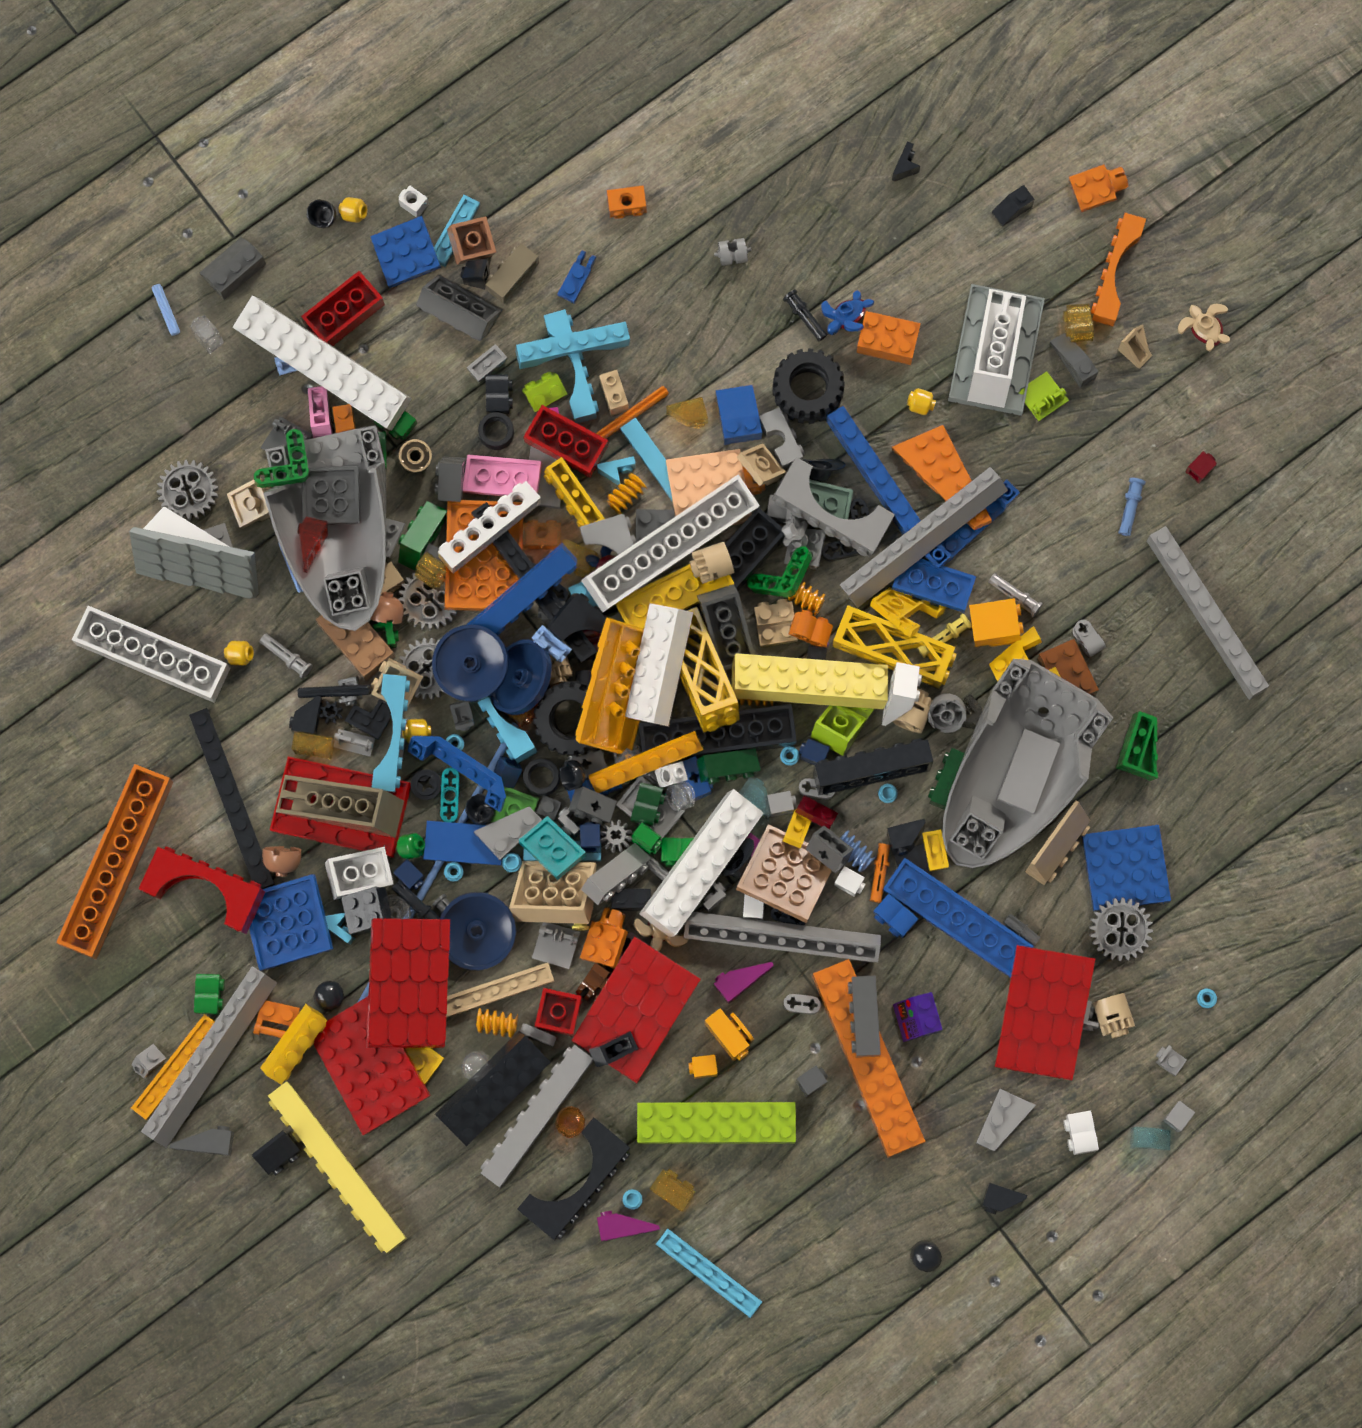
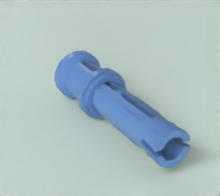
[1119,478,1146,536]

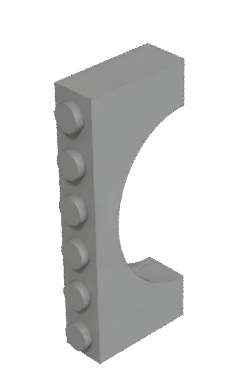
[771,457,895,557]
[579,514,646,622]

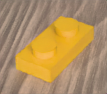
[783,809,811,848]
[922,829,949,872]

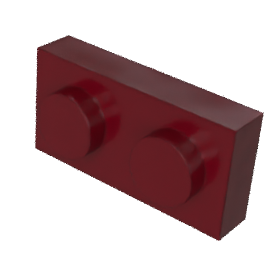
[795,795,838,830]

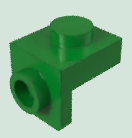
[373,621,400,649]

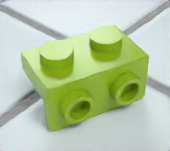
[522,372,567,412]

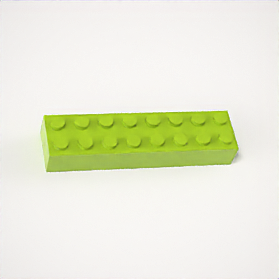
[637,1102,796,1144]

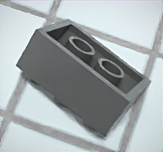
[199,237,266,300]

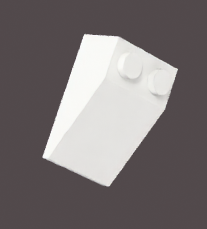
[882,662,922,726]
[325,847,393,900]

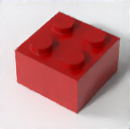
[535,988,582,1037]

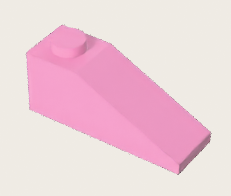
[308,386,333,438]

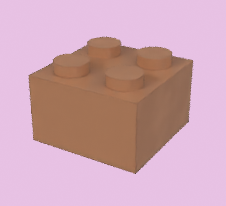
[447,216,496,265]

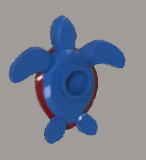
[821,290,874,335]

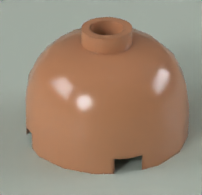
[370,592,404,624]
[262,846,301,877]

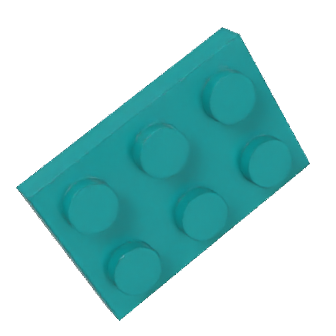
[519,816,587,880]

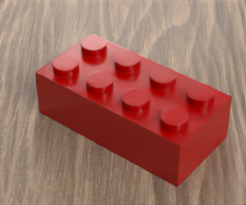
[301,271,385,347]
[523,405,609,478]

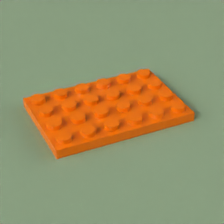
[444,500,523,611]

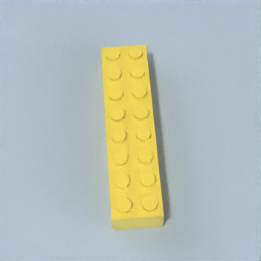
[732,654,888,709]

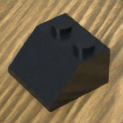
[252,1130,302,1176]

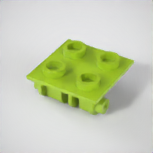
[1019,371,1069,422]

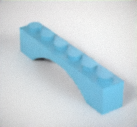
[544,310,599,424]
[515,322,630,369]
[372,674,410,792]
[477,697,537,763]

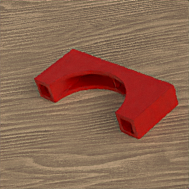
[139,846,265,934]

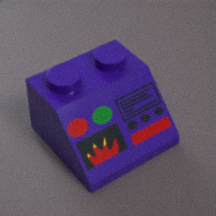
[893,992,943,1042]

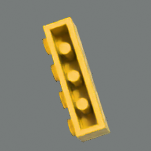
[544,457,605,527]
[260,1004,327,1085]

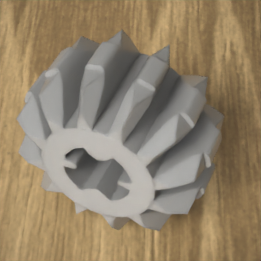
[600,820,632,853]

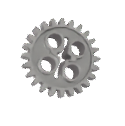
[157,460,219,521]
[399,569,457,631]
[399,638,447,700]
[1089,897,1153,961]

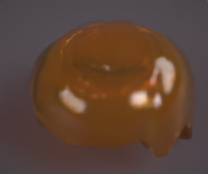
[555,1106,585,1138]

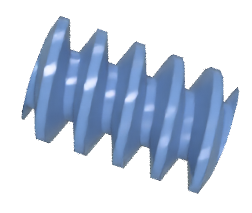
[840,830,877,873]

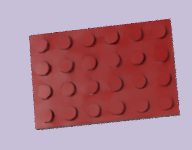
[313,996,431,1135]

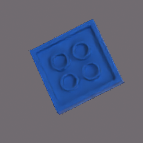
[370,216,441,288]

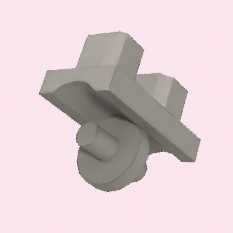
[782,516,808,548]

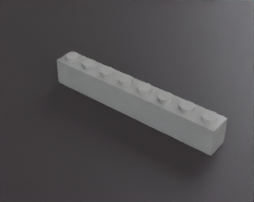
[481,1045,593,1188]

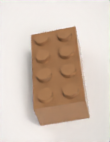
[316,615,395,681]

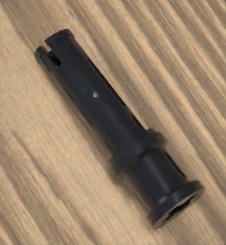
[783,289,828,342]
[392,880,440,919]

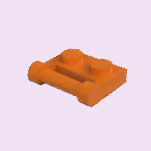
[253,1000,301,1038]

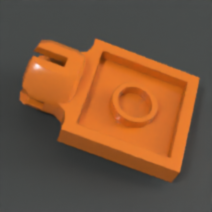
[1069,164,1128,213]
[580,908,628,968]

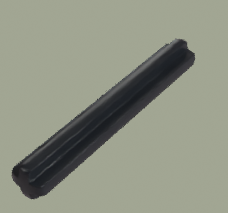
[297,685,371,698]

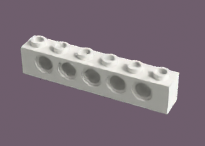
[438,481,541,574]

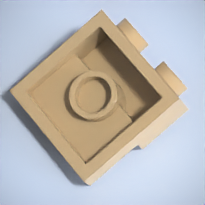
[737,443,786,486]
[227,478,272,529]
[754,599,798,647]
[371,658,423,706]

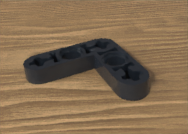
[822,499,869,562]

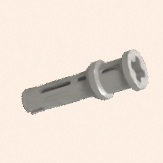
[988,573,1043,617]
[259,633,313,679]

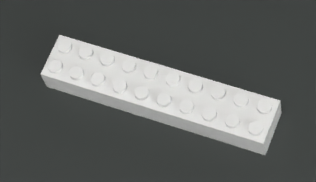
[233,295,412,430]
[581,474,760,612]

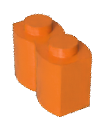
[789,610,833,647]

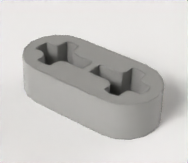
[799,778,835,800]
[784,994,821,1015]
[520,1023,557,1047]

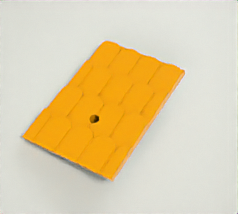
[576,617,644,757]

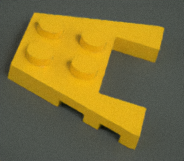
[870,587,946,637]
[989,626,1060,682]

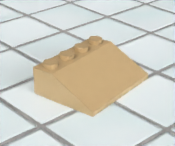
[1025,801,1090,885]
[509,861,596,924]

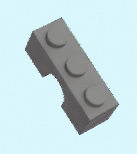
[759,407,805,470]

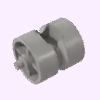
[714,238,751,266]

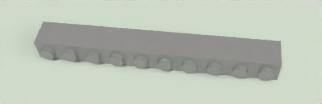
[840,467,1008,608]
[1147,526,1269,700]
[684,912,881,963]
[141,966,277,1148]

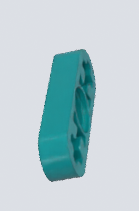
[440,768,460,823]

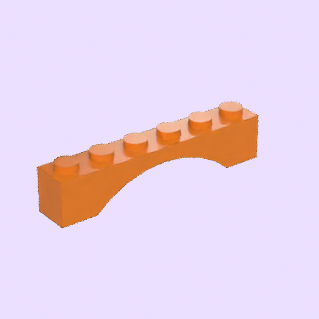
[1090,213,1146,326]

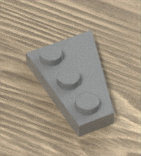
[474,806,542,860]
[976,1089,1036,1151]

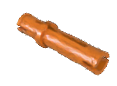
[870,843,891,903]

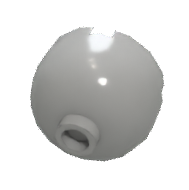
[928,693,966,733]

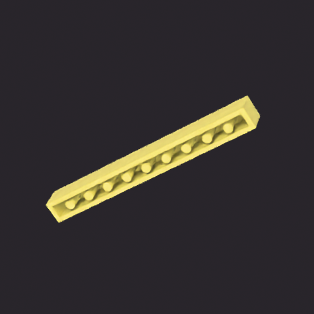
[268,1081,407,1254]

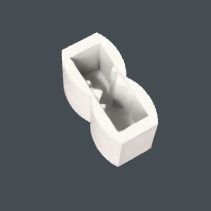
[1063,1111,1099,1155]

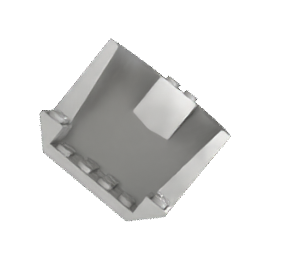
[263,425,386,631]
[942,659,1113,868]

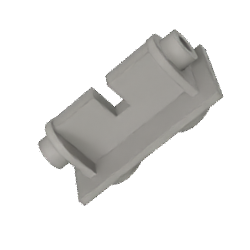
[333,729,375,757]

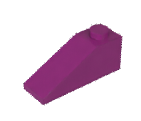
[714,962,774,1004]
[597,1211,660,1242]

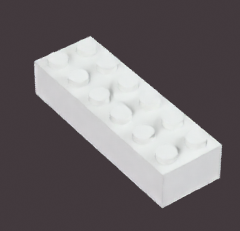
[625,603,693,726]

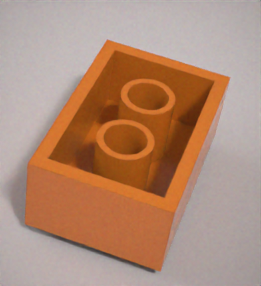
[856,311,921,365]

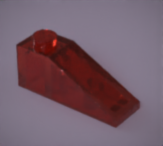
[297,516,328,573]

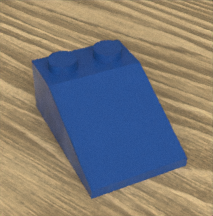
[715,385,762,445]

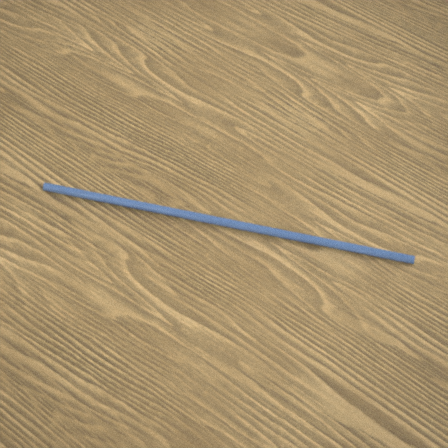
[357,722,519,1003]

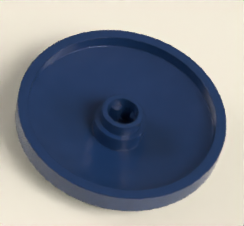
[432,624,509,702]
[490,639,552,715]
[440,892,516,970]

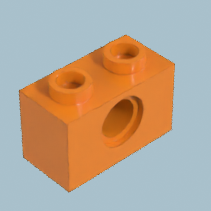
[607,185,647,219]

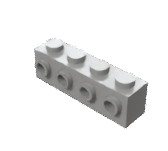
[581,843,651,905]

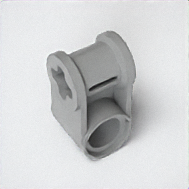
[1072,620,1106,658]

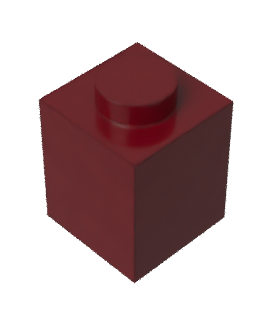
[1185,451,1217,484]

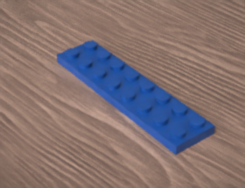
[883,858,1034,978]

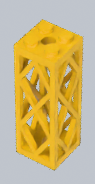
[833,605,957,688]
[679,607,740,733]

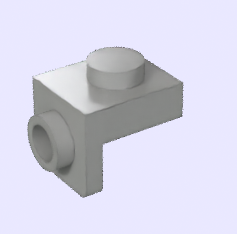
[558,807,580,838]
[132,1044,166,1078]

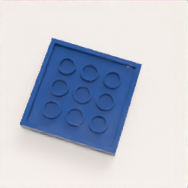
[1082,825,1171,912]
[249,874,333,971]

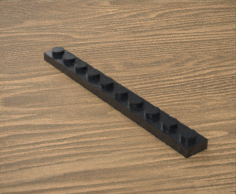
[471,502,597,664]
[189,708,275,889]

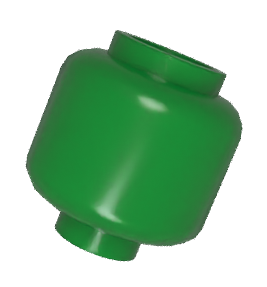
[396,833,425,859]

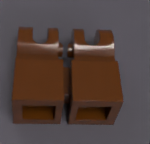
[575,962,610,1005]

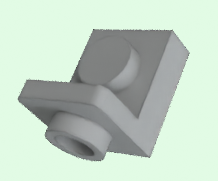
[703,882,726,912]
[1082,1001,1099,1031]
[1155,1045,1187,1076]

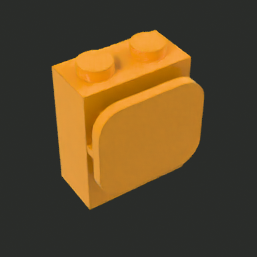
[969,598,1024,647]
[705,1008,754,1061]

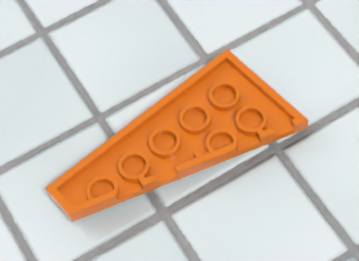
[892,425,992,530]

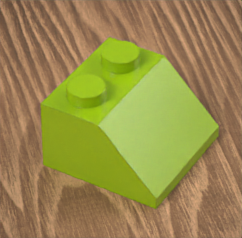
[811,705,866,756]

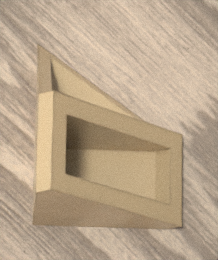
[1118,325,1152,368]

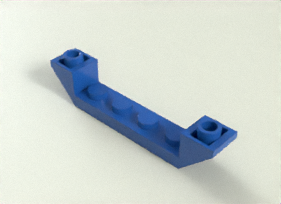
[925,480,1020,569]
[408,736,506,812]

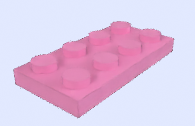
[463,455,542,496]

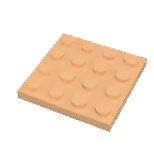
[666,449,752,526]

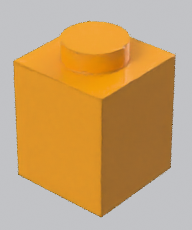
[688,1055,718,1079]

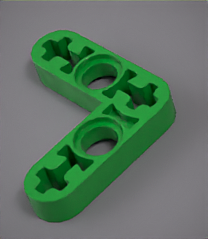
[254,429,309,488]
[747,546,812,597]

